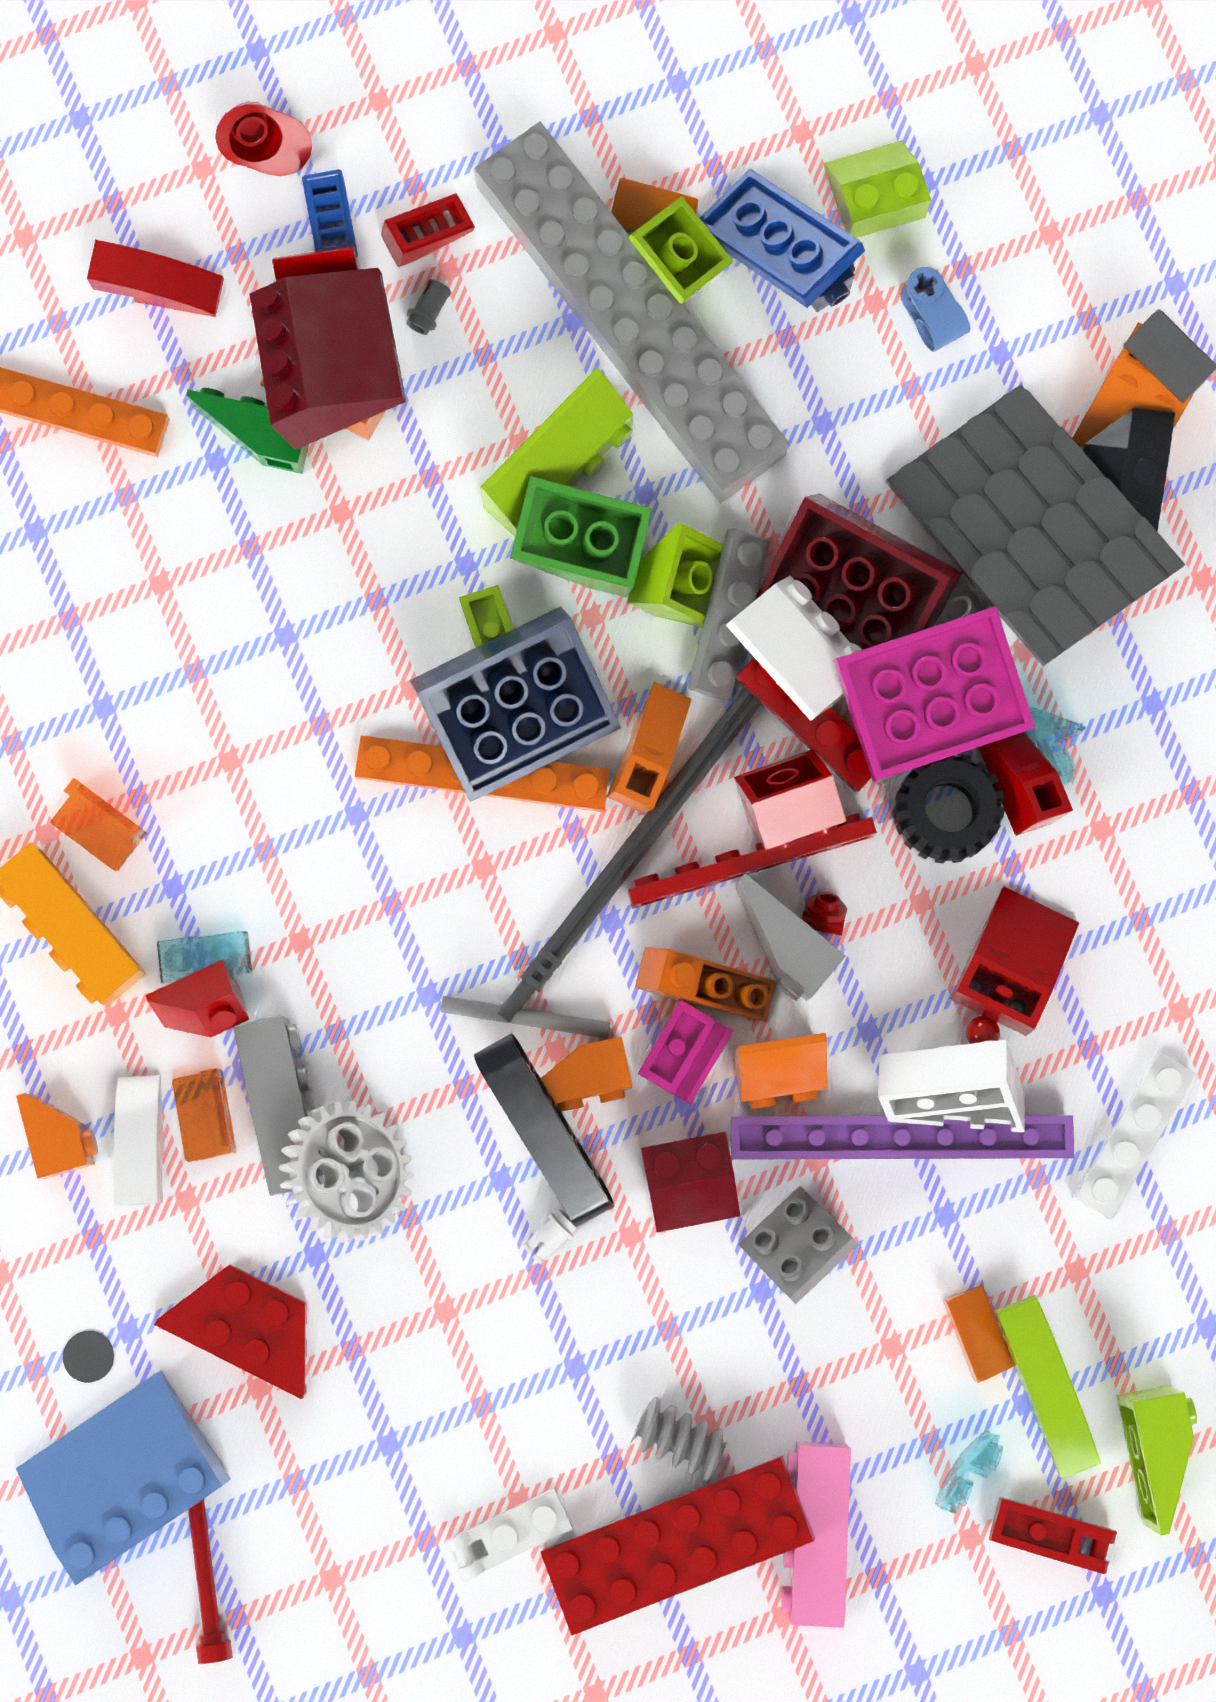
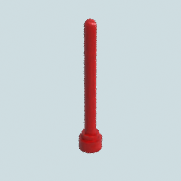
[188,1499,233,1664]

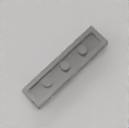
[688,528,769,701]

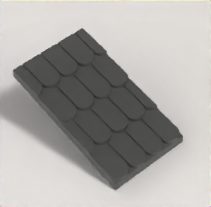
[885,384,1186,667]

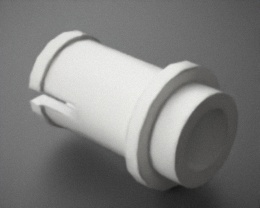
[522,1209,578,1265]

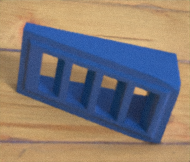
[302,169,358,258]

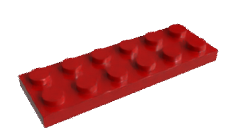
[540,1455,815,1636]

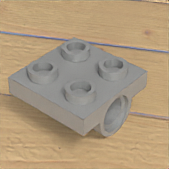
[738,1186,859,1304]

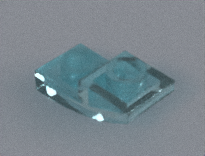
[157,931,252,984]
[934,1429,1003,1514]

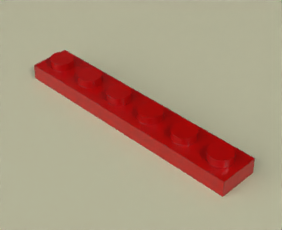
[628,813,877,909]

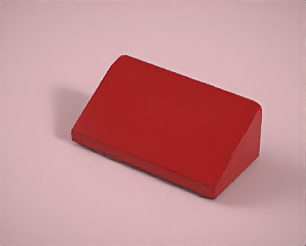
[272,245,358,281]

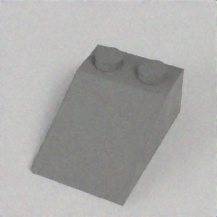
[736,873,846,1002]

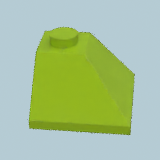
[627,523,723,628]

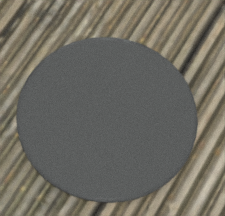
[63,1331,114,1383]

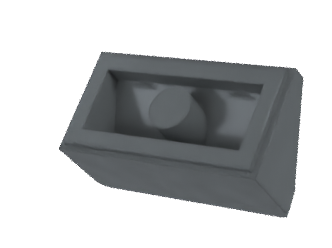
[1123,309,1216,404]

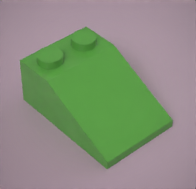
[510,476,652,598]

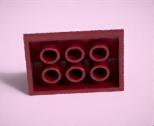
[249,267,406,450]
[755,493,963,650]

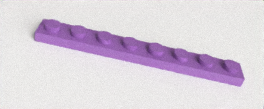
[730,1115,1074,1160]

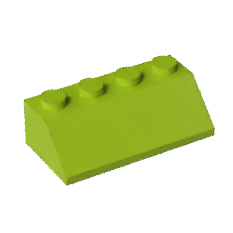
[480,368,633,537]

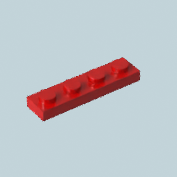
[735,657,871,792]

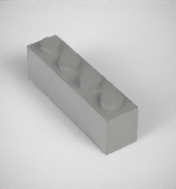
[233,1016,325,1196]

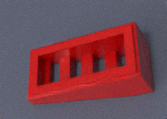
[381,193,475,267]

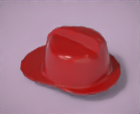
[215,101,312,177]

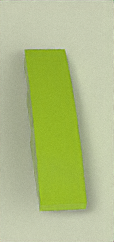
[995,1295,1102,1480]

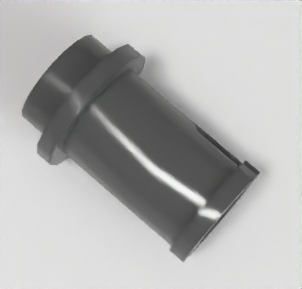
[406,279,452,335]

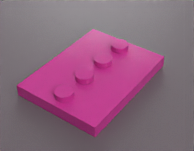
[833,606,1035,782]

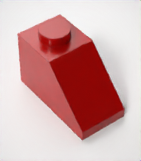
[145,959,250,1038]

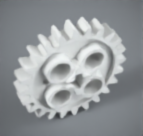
[279,1101,414,1243]

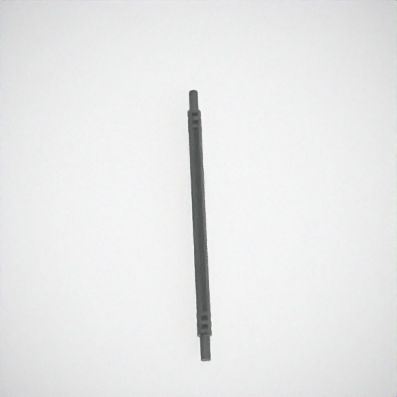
[497,687,762,1023]

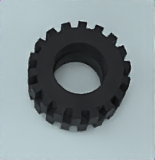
[893,754,1005,864]

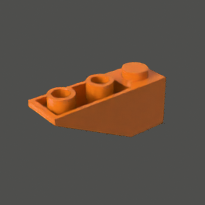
[606,682,692,814]
[634,947,776,1022]
[541,1037,632,1112]

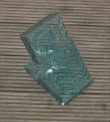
[1025,706,1086,787]

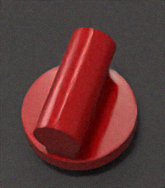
[801,892,847,936]

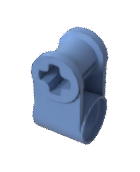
[901,267,971,352]

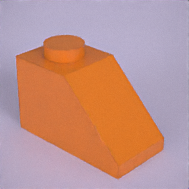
[16,1093,98,1179]

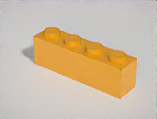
[0,842,147,1006]

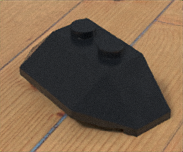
[1084,408,1175,532]

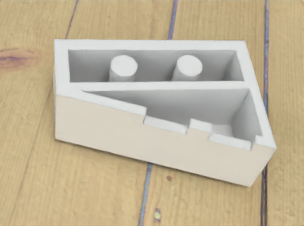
[878,1040,1025,1133]

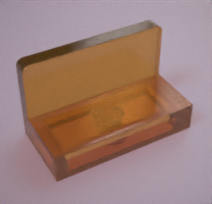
[51,778,147,871]
[172,1068,237,1162]

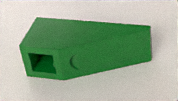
[186,387,309,474]

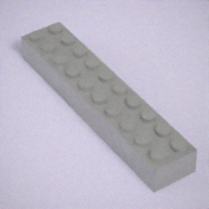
[474,121,789,504]

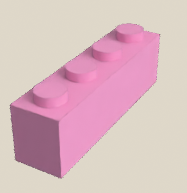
[781,1442,851,1628]

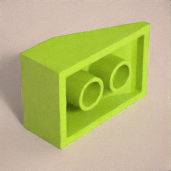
[1116,1385,1197,1536]

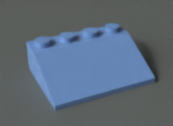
[15,1370,231,1586]

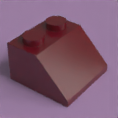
[640,1131,740,1233]

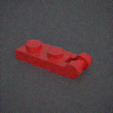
[988,1496,1117,1574]

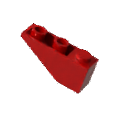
[979,732,1073,837]

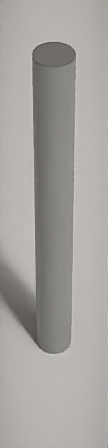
[441,996,611,1039]

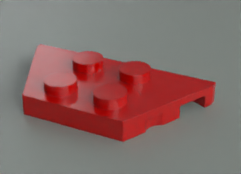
[154,1264,307,1400]

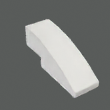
[114,1075,164,1206]

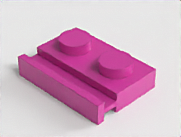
[637,1000,733,1105]

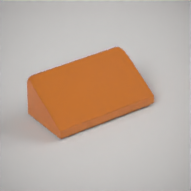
[611,178,699,232]
[943,1285,1015,1383]

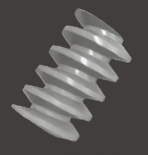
[630,1397,727,1484]

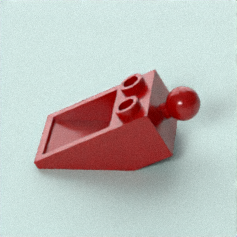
[949,886,1079,1044]

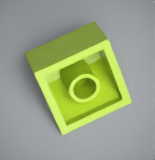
[824,140,931,238]
[628,196,734,304]

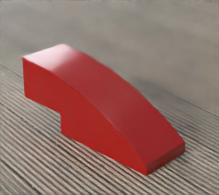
[87,239,224,317]

